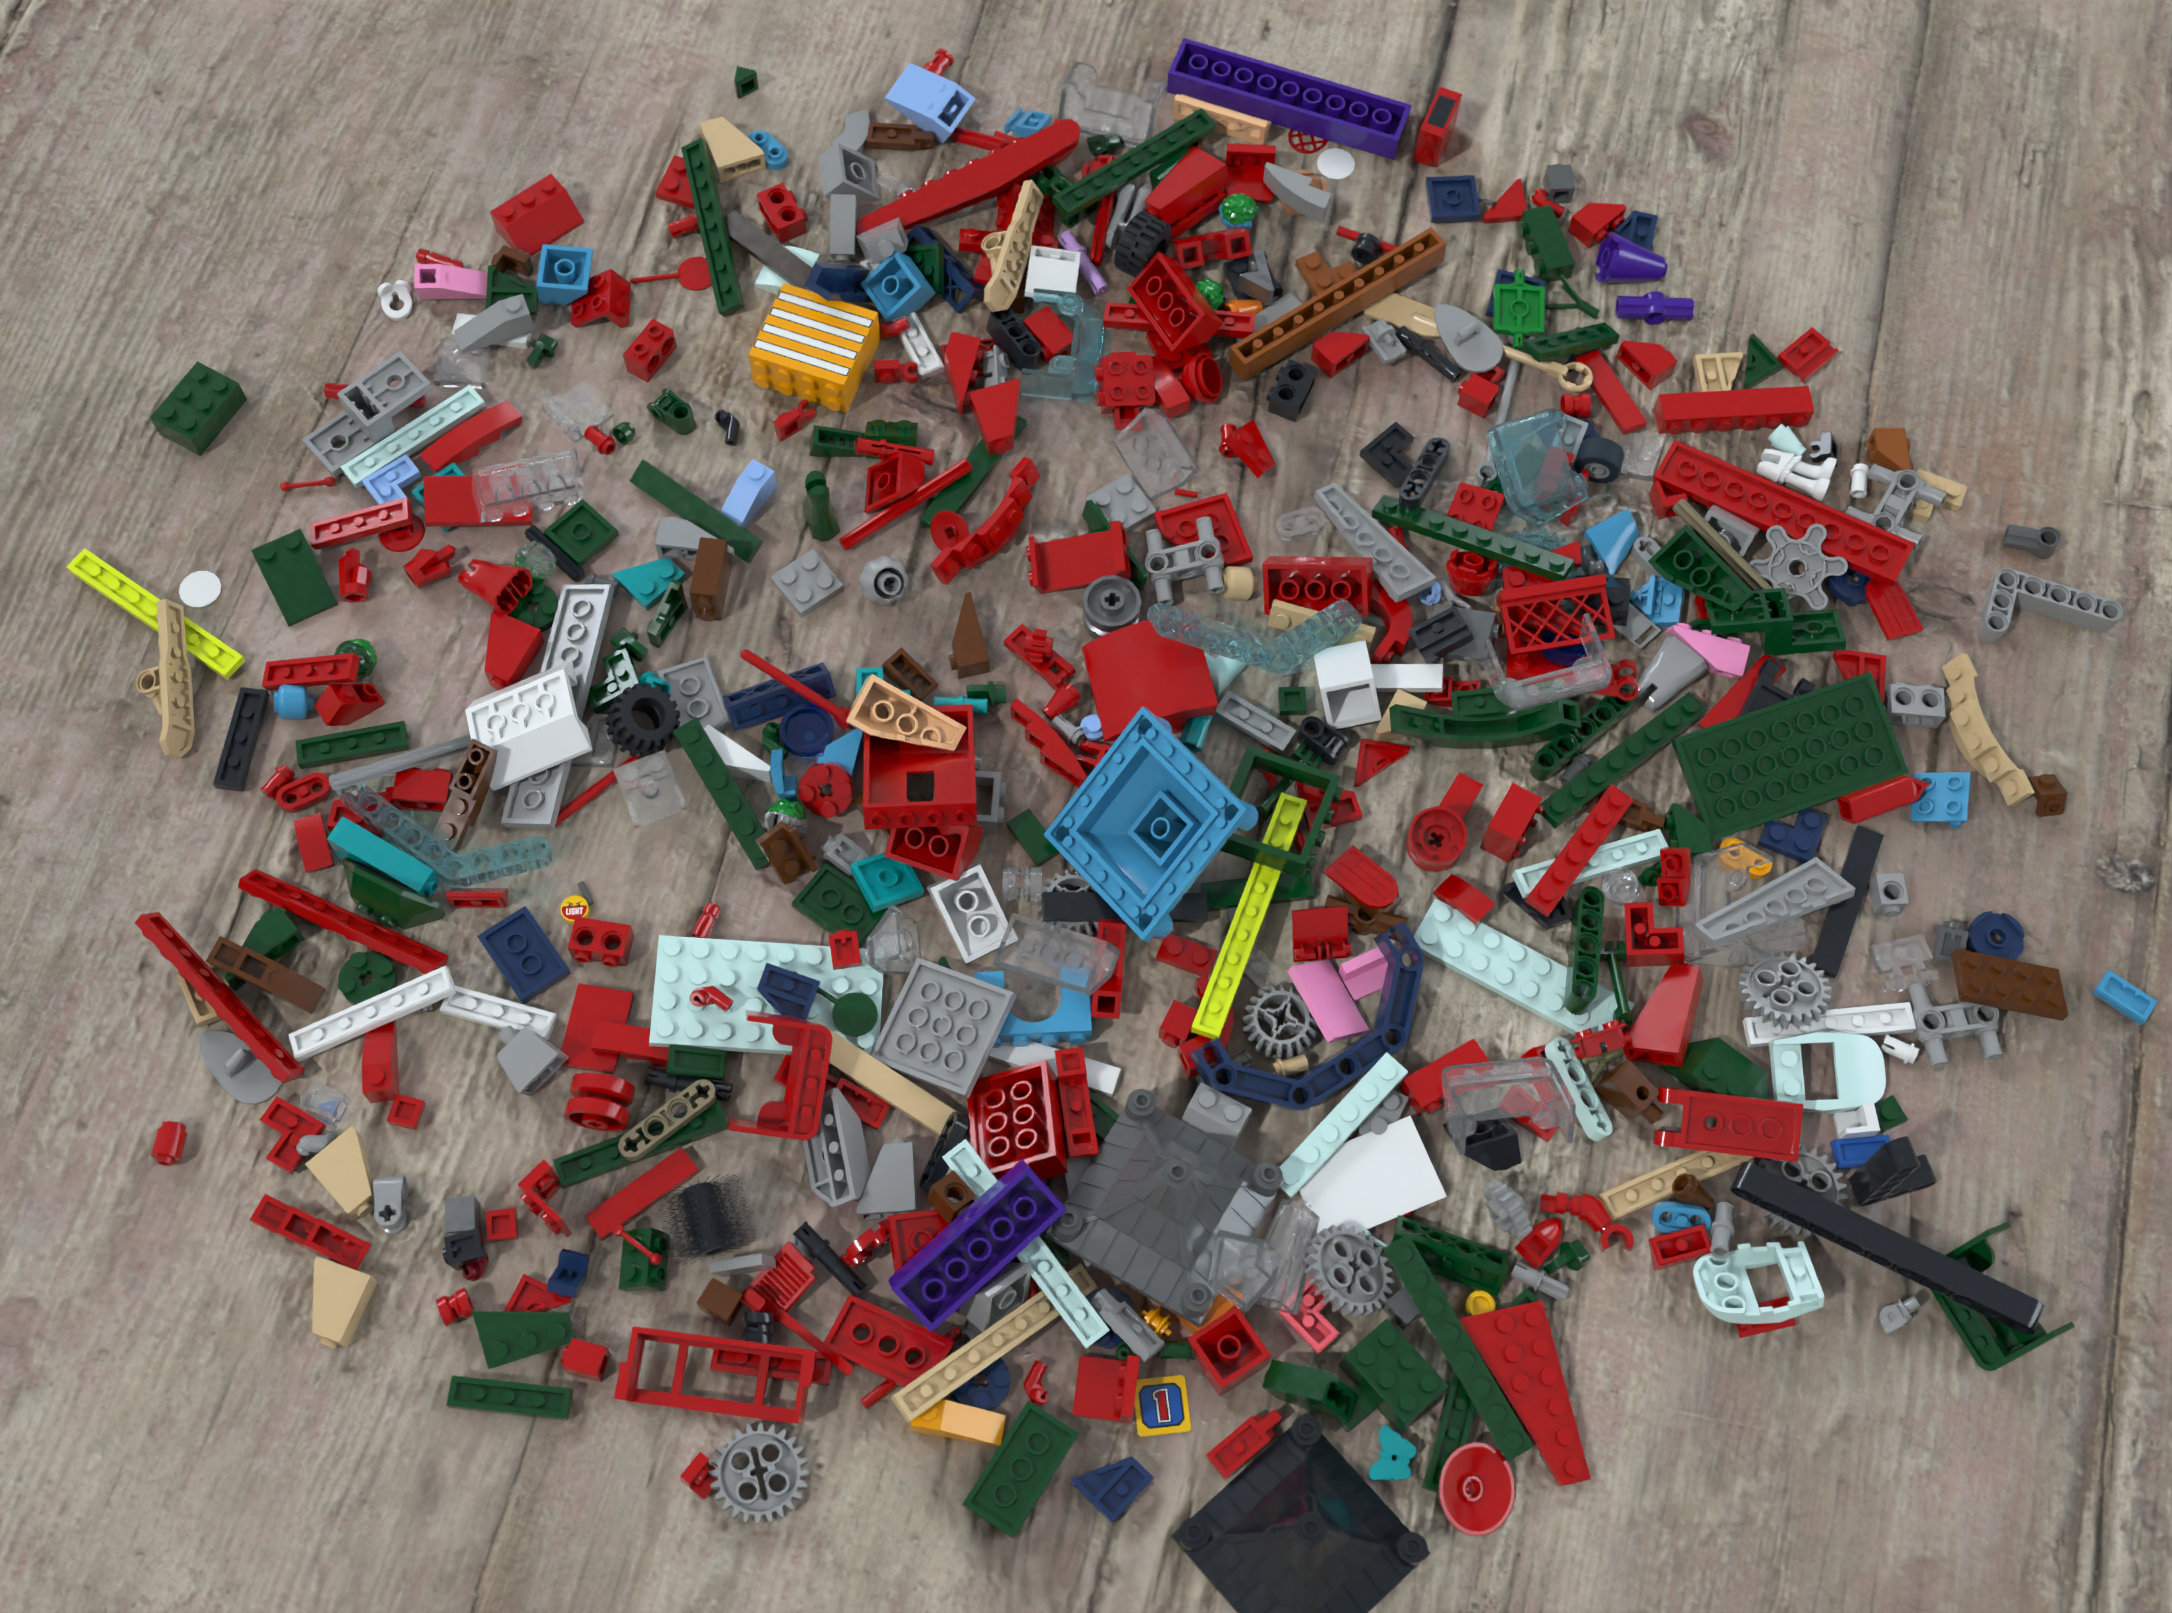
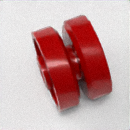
[564,1073,636,1132]

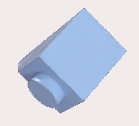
[720,459,777,528]

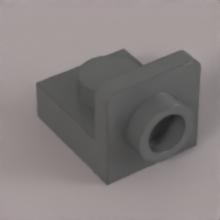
[1931,921,1969,962]

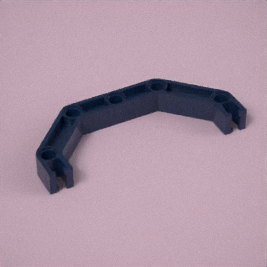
[1188,922,1424,1111]

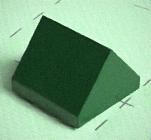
[734,66,759,99]

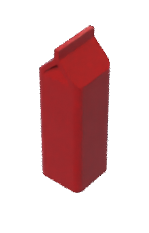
[1837,775,1930,824]

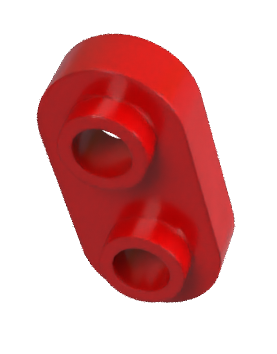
[276,772,332,813]

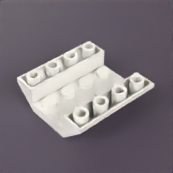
[465,660,592,791]

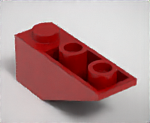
[944,331,984,415]

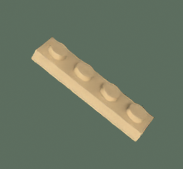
[1267,599,1376,654]

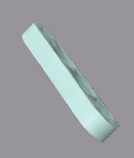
[1545,1037,1613,1142]

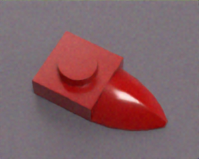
[1514,1219,1562,1269]

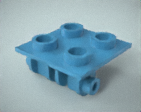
[1911,772,1971,829]

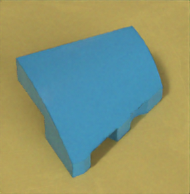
[1583,509,1639,577]

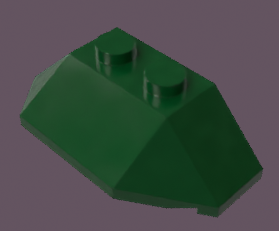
[342,857,446,930]
[1660,1038,1770,1100]

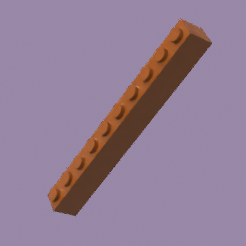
[1229,227,1446,381]

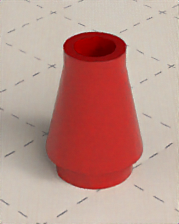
[1042,682,1081,721]

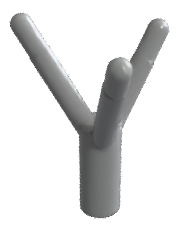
[1438,579,1474,610]

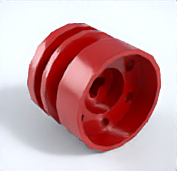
[1406,807,1467,873]

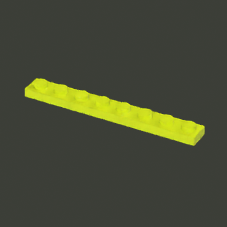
[66,548,245,680]

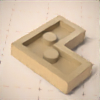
[1908,469,1968,523]

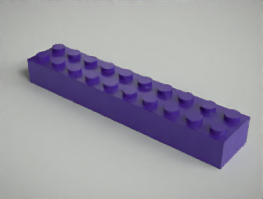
[1167,38,1412,160]

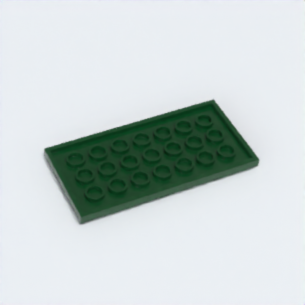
[1671,671,1909,841]

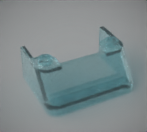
[1022,288,1107,402]

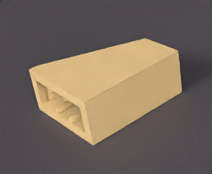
[699,117,766,183]
[305,1126,374,1221]
[312,1256,378,1350]

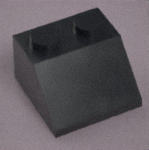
[1574,575,1630,626]

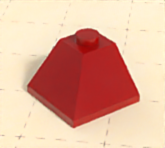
[864,450,925,514]

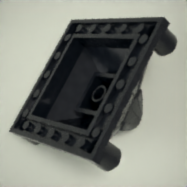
[1171,1413,1431,1613]

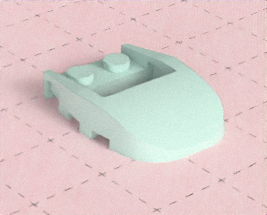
[1769,1031,1886,1114]
[1693,1242,1825,1324]

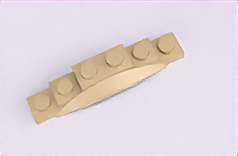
[1942,654,2035,806]

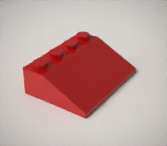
[967,1059,1068,1180]

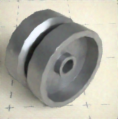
[1082,575,1141,639]

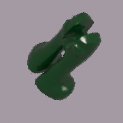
[1031,165,1100,228]

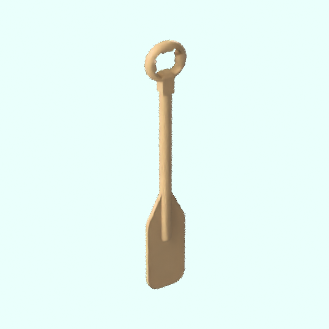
[1362,292,1593,393]

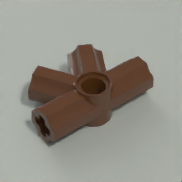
[1324,889,1408,941]

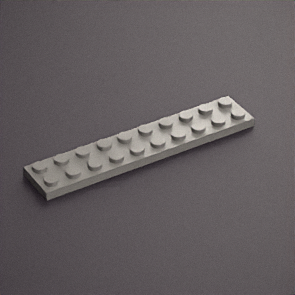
[501,584,615,829]

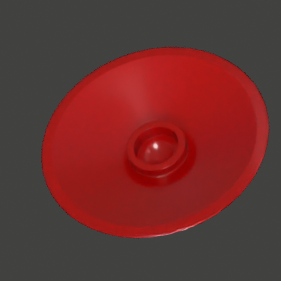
[1439,1442,1515,1536]

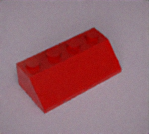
[1127,251,1223,353]
[1262,556,1373,617]

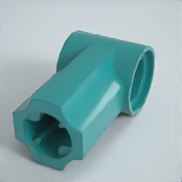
[1180,715,1213,753]

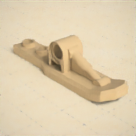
[981,180,1044,312]
[136,599,195,759]

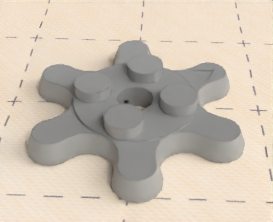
[1749,524,1848,610]

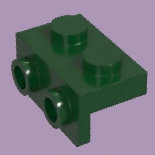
[865,419,918,459]
[619,1227,670,1292]

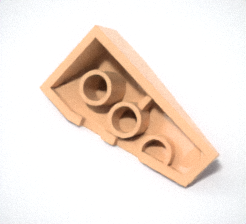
[846,674,967,751]

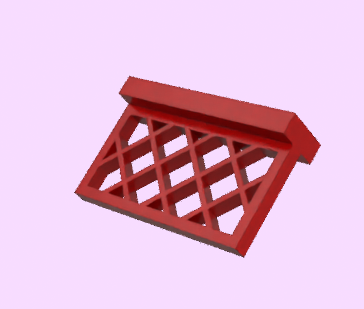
[1496,574,1616,656]

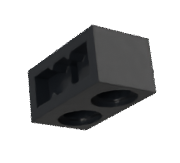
[1266,359,1317,422]

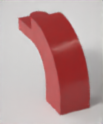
[1370,579,1412,664]
[1091,919,1127,1019]
[1177,975,1234,1079]

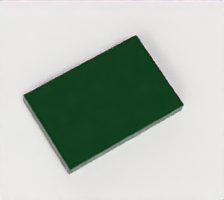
[791,862,891,948]

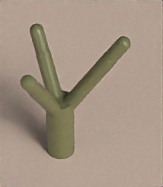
[1579,1048,1624,1086]

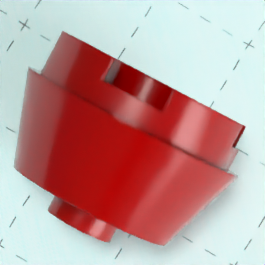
[1446,549,1498,596]

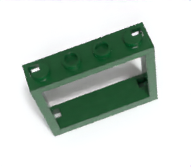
[1219,746,1343,878]

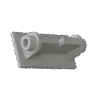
[983,345,1010,388]

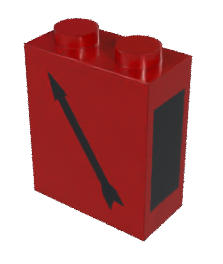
[1414,87,1462,168]

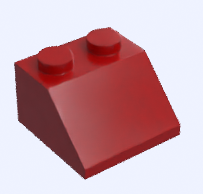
[1187,1306,1271,1396]

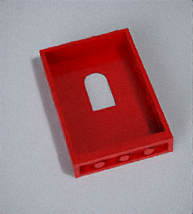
[863,704,977,830]

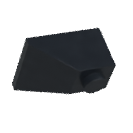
[1443,1108,1522,1171]

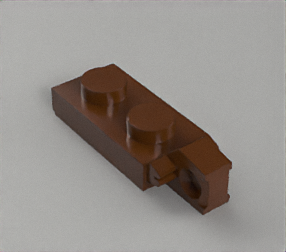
[866,122,935,151]
[1587,789,1666,832]

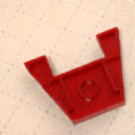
[1501,542,1589,638]

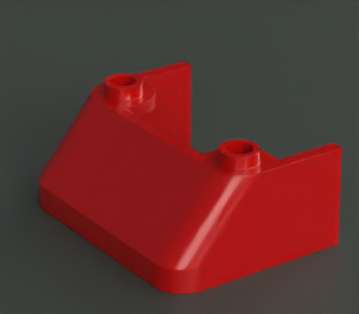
[728,1010,833,1141]

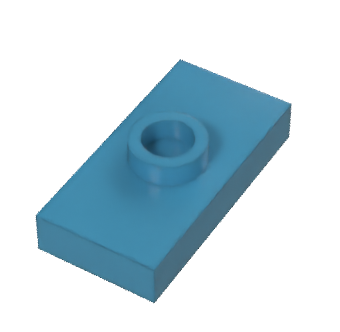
[2092,970,2158,1025]

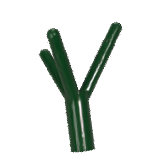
[1545,275,1600,319]

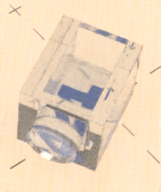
[299,1081,351,1127]

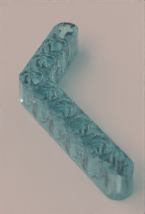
[1147,600,1362,674]
[336,782,552,888]

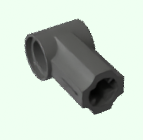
[2003,524,2061,559]

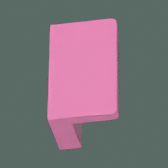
[1338,948,1388,1002]

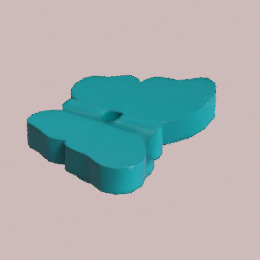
[1368,1425,1416,1481]

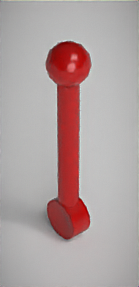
[280,477,335,492]
[612,1224,662,1265]

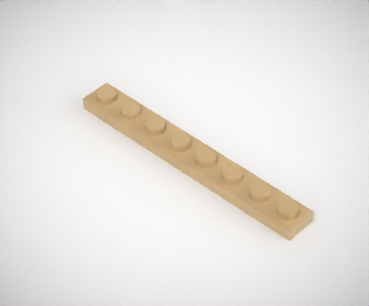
[891,1263,1098,1423]

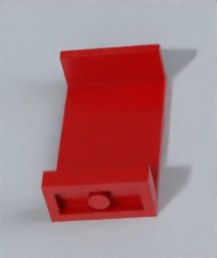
[1026,520,1131,594]

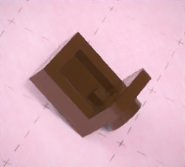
[491,245,534,277]
[2028,774,2068,817]

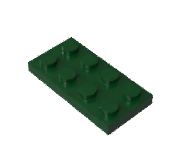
[962,1400,1079,1540]

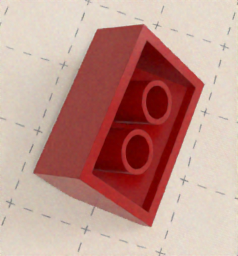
[490,174,584,257]
[884,824,984,881]

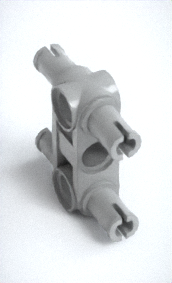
[1846,463,1947,550]
[1145,517,1224,607]
[1907,983,2003,1068]

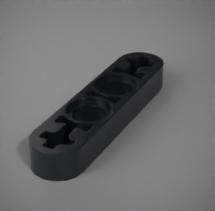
[1399,437,1450,510]

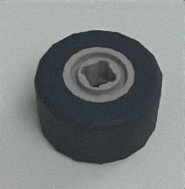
[1574,437,1625,483]

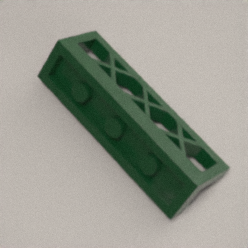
[1386,1215,1509,1296]

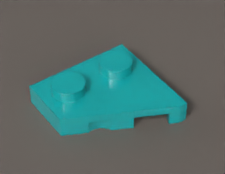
[612,557,686,611]

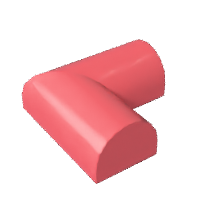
[1277,1276,1340,1355]

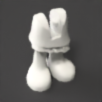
[1756,449,1837,502]

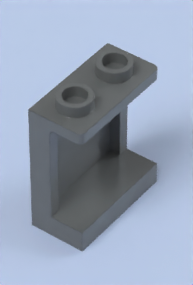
[1429,604,1502,671]

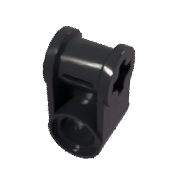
[1297,716,1350,765]

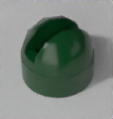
[612,422,635,445]

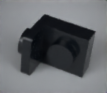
[442,1228,486,1271]

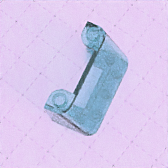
[1486,408,1589,527]

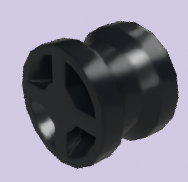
[1351,233,1380,264]

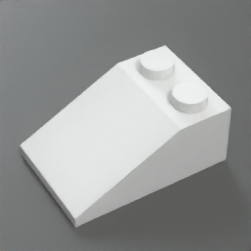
[926,863,1016,964]

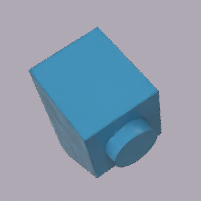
[817,728,864,786]

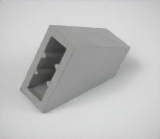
[830,194,859,263]
[857,1139,917,1221]

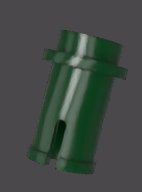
[1160,1340,1196,1362]

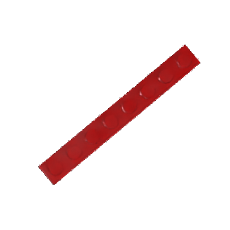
[238,869,449,974]
[135,912,305,1083]

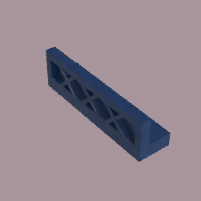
[907,225,984,314]
[804,262,873,303]
[722,662,837,731]

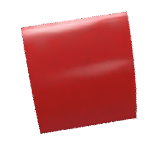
[1081,611,1218,742]

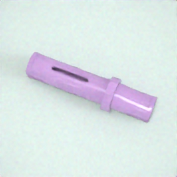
[1058,231,1109,297]

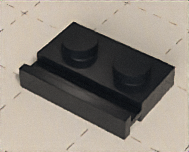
[1408,605,1474,664]

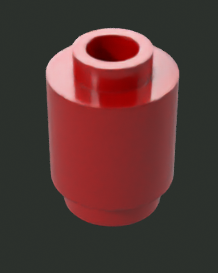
[151,1121,187,1166]

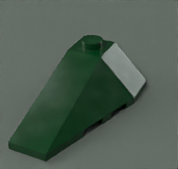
[1648,525,1755,613]

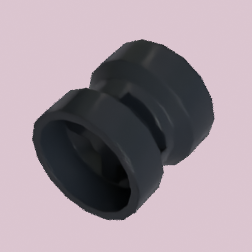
[742,1311,775,1344]

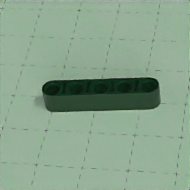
[1530,686,1635,781]
[1564,886,1605,1015]

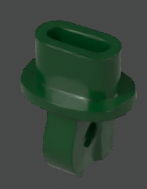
[1086,134,1125,156]
[526,333,558,369]
[610,628,648,662]
[966,681,1006,708]
[1543,1240,1590,1275]

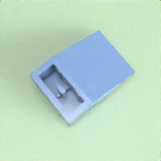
[884,63,976,144]

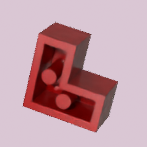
[1624,902,1684,967]

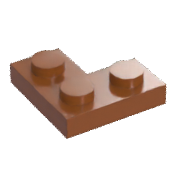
[1295,251,1357,297]

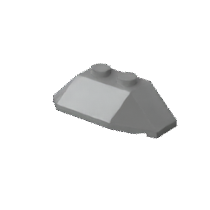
[803,1088,871,1208]

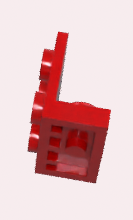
[517,1159,572,1238]
[1072,1355,1140,1424]

